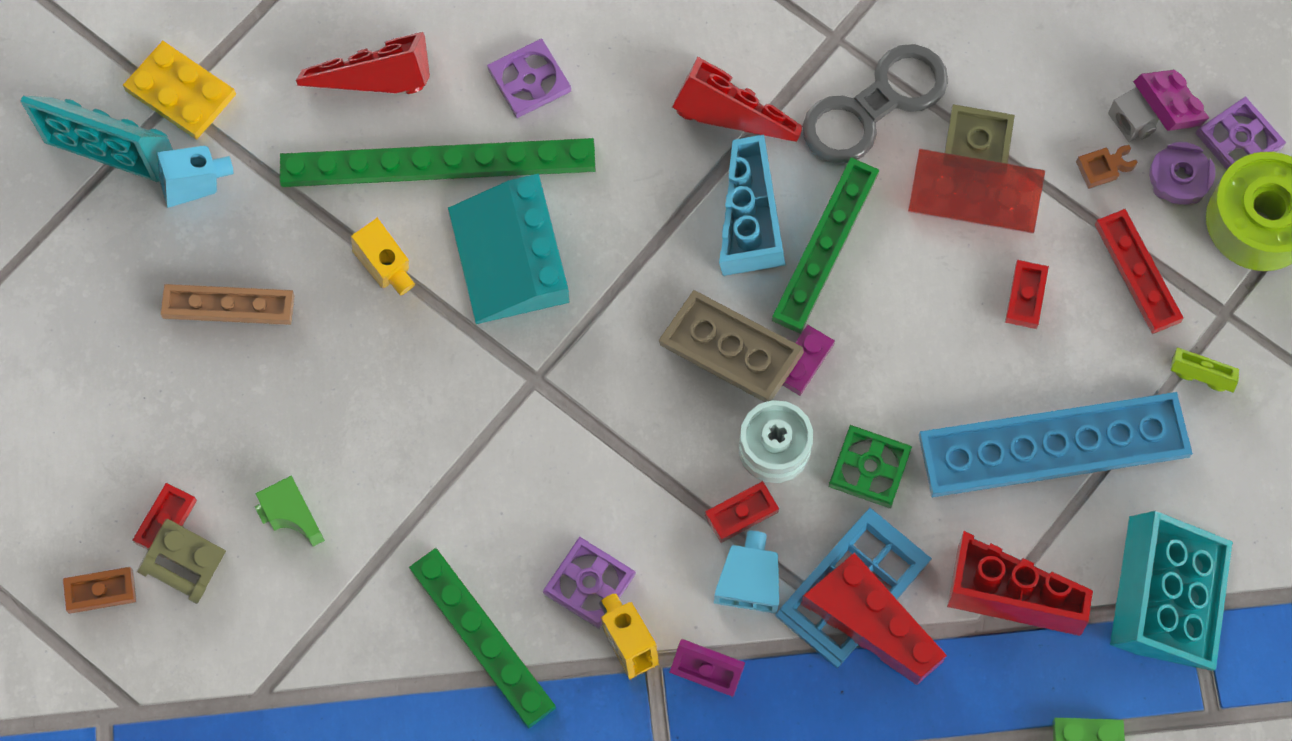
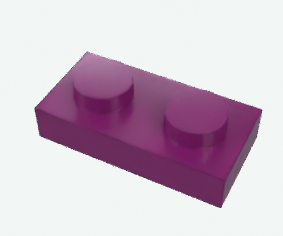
[782,324,835,396]
[669,639,745,697]

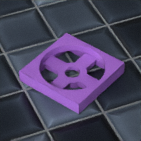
[487,38,572,118]
[1195,96,1286,170]
[543,536,636,629]

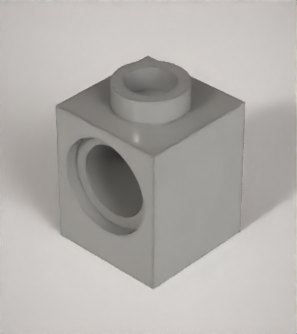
[1108,87,1159,142]

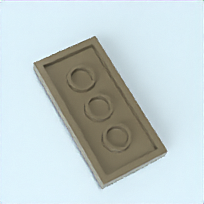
[659,290,804,402]

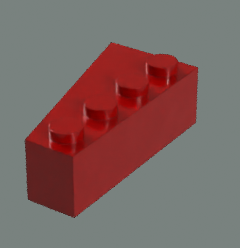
[947,531,1093,636]
[801,552,947,685]

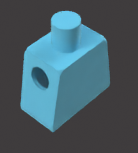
[157,146,234,208]
[714,531,779,614]

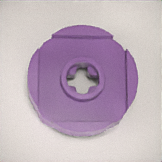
[1149,142,1215,205]

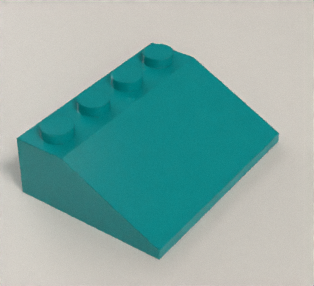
[20,96,173,182]
[448,174,570,324]
[1110,511,1233,671]

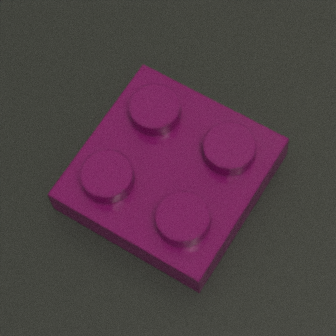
[1133,69,1209,131]

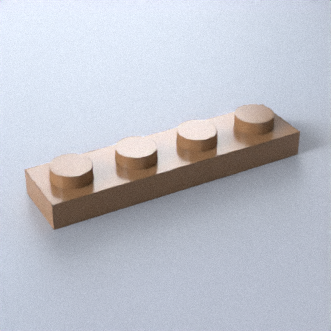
[161,284,295,325]

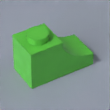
[254,475,325,547]

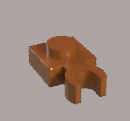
[1076,145,1138,189]

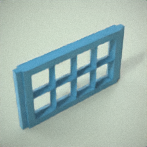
[775,508,932,668]

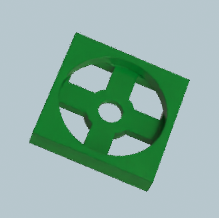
[828,425,912,509]

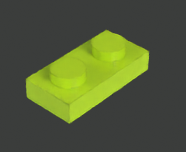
[1170,347,1239,393]

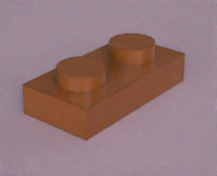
[63,567,136,614]

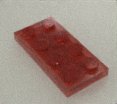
[908,149,1045,234]

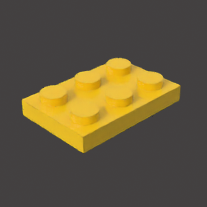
[123,40,236,140]

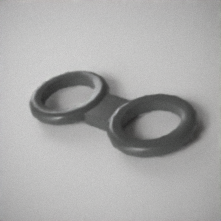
[802,44,948,164]

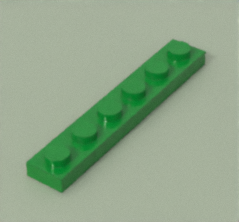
[772,157,880,334]
[409,548,556,729]

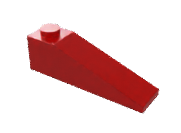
[296,32,430,94]

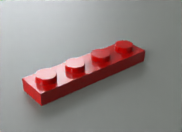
[1095,209,1184,334]

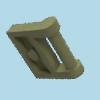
[137,519,226,604]

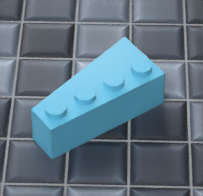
[719,135,786,276]

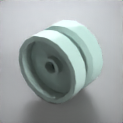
[739,400,813,483]

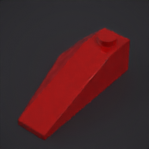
[672,57,803,142]

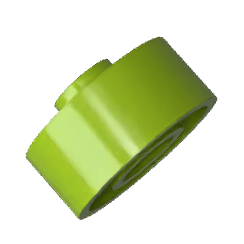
[1206,152,1292,271]

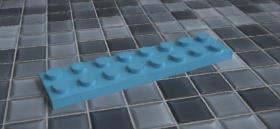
[918,392,1193,498]

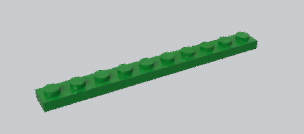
[280,138,596,187]

